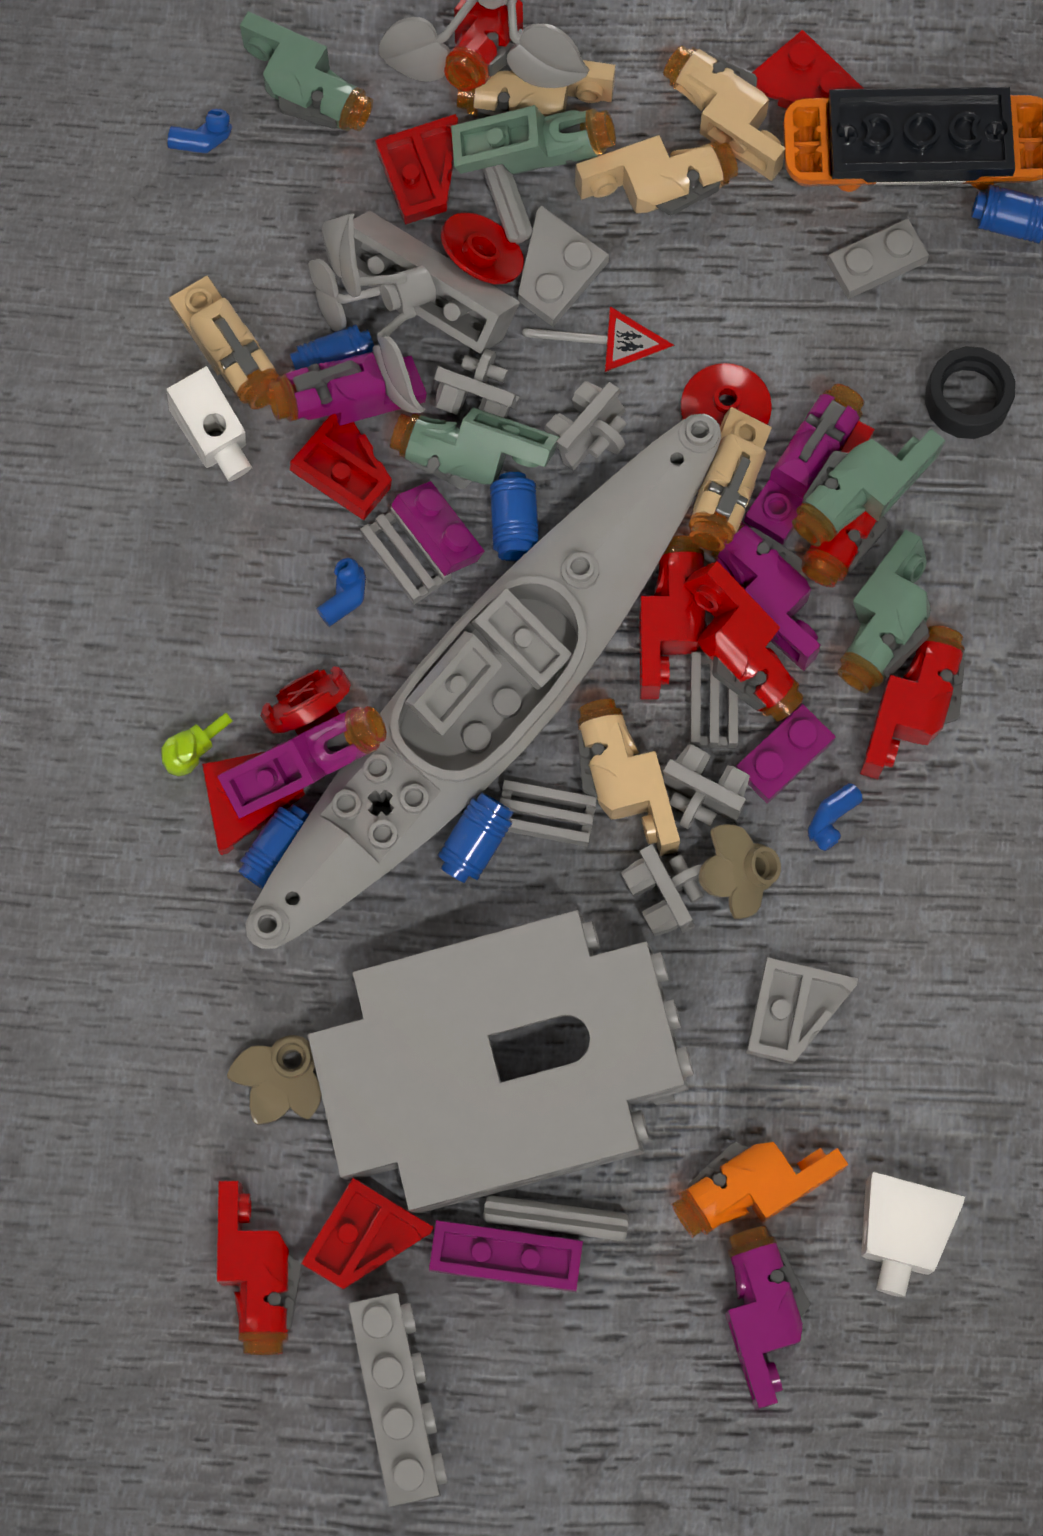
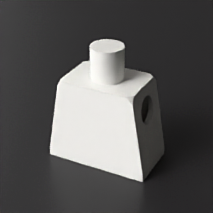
[166,366,252,481]
[861,1172,965,1297]

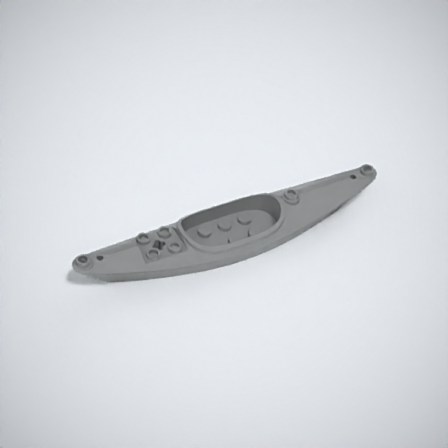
[245,414,721,949]

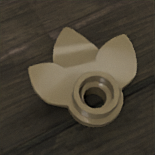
[699,824,781,919]
[227,1035,322,1125]

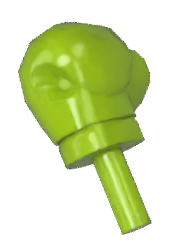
[161,712,233,777]

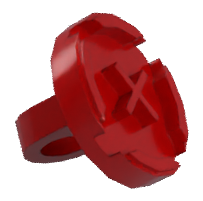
[260,666,351,735]

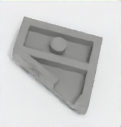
[518,206,609,327]
[745,957,858,1065]

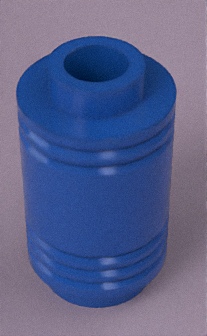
[971,184,1043,244]
[290,324,374,370]
[490,472,539,561]
[438,792,514,883]
[238,804,309,889]

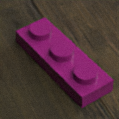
[429,1220,583,1292]

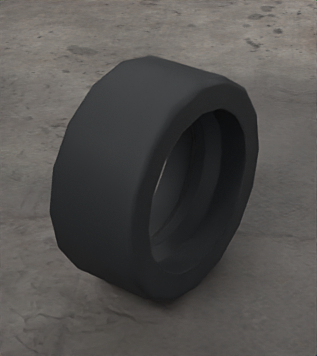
[925,346,1016,439]

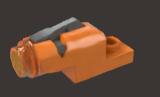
[671,1142,849,1238]

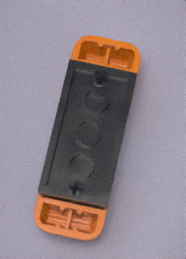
[783,87,1043,192]

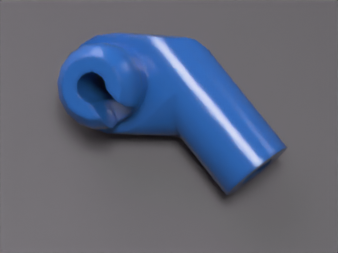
[167,109,232,153]
[316,558,366,627]
[808,783,863,851]

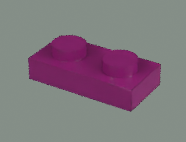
[391,481,485,576]
[735,704,836,804]

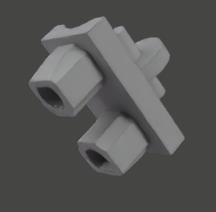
[434,348,521,418]
[544,381,627,471]
[663,744,750,829]
[621,844,704,937]

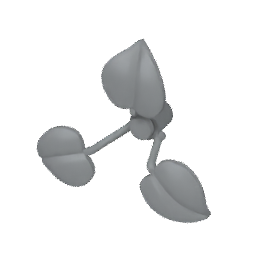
[379,0,589,88]
[308,214,436,413]

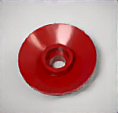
[441,213,524,284]
[681,363,772,426]

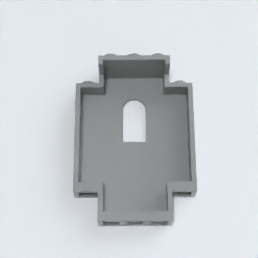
[308,910,694,1214]

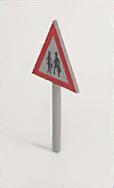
[522,306,675,373]

